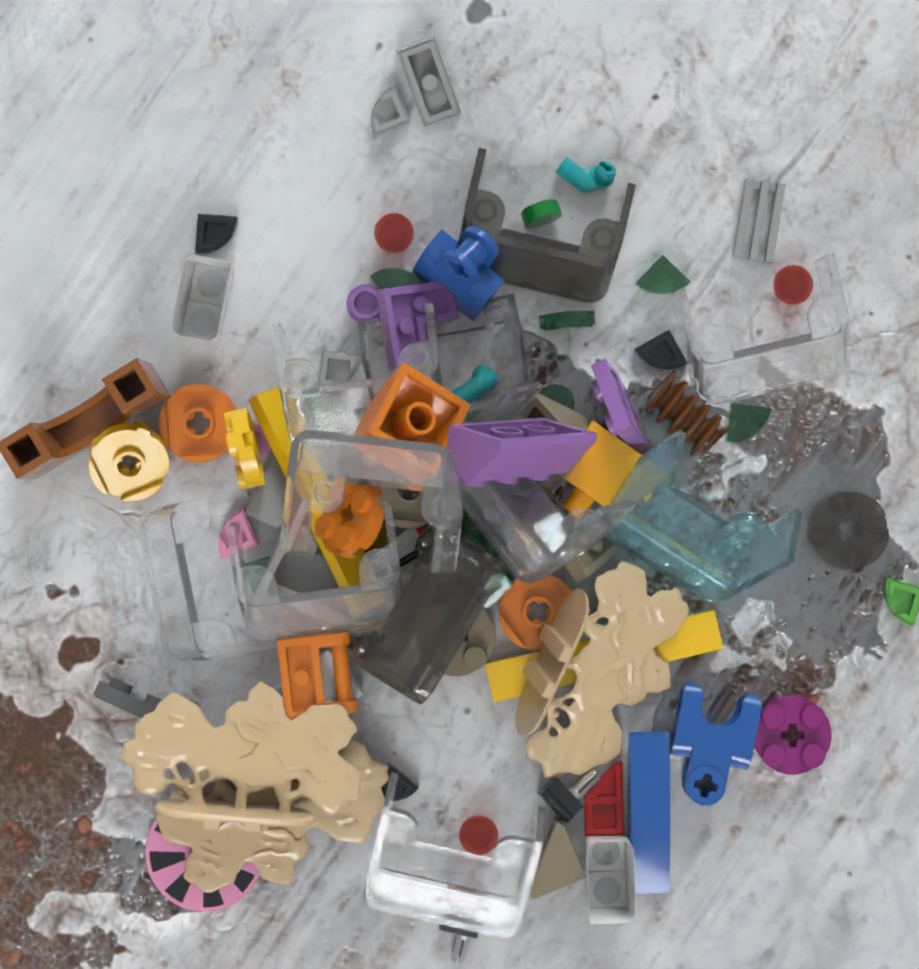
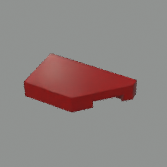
[583,761,624,836]

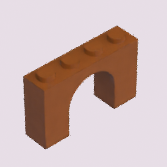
[0,358,171,479]

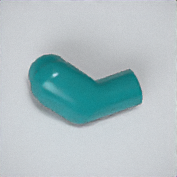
[555,157,616,193]
[451,364,498,404]

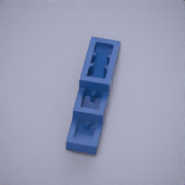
[627,732,670,894]

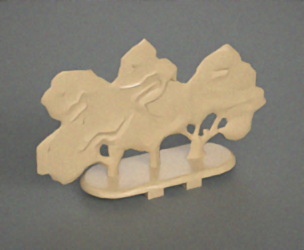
[515,561,689,779]
[119,681,360,833]
[155,740,389,893]

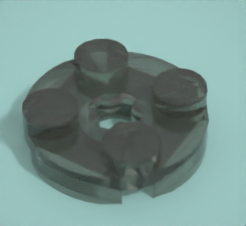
[807,492,889,570]

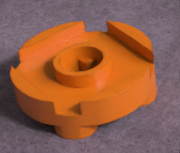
[159,384,237,463]
[315,476,385,559]
[498,571,571,651]

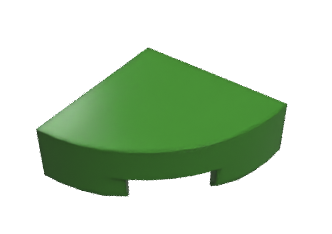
[883,577,919,627]

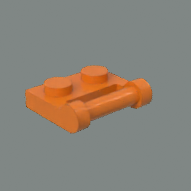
[277,630,358,720]

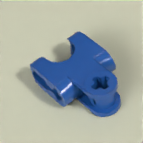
[412,226,505,321]
[669,681,762,806]

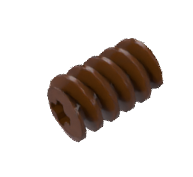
[644,370,731,457]

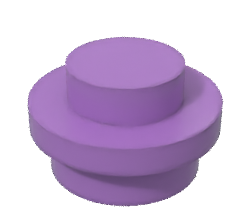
[346,284,380,324]

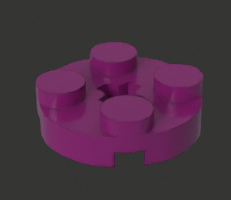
[754,694,832,775]

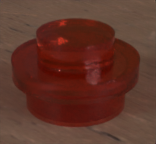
[374,213,414,253]
[773,265,813,305]
[459,815,498,855]

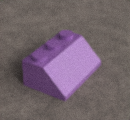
[445,418,597,487]

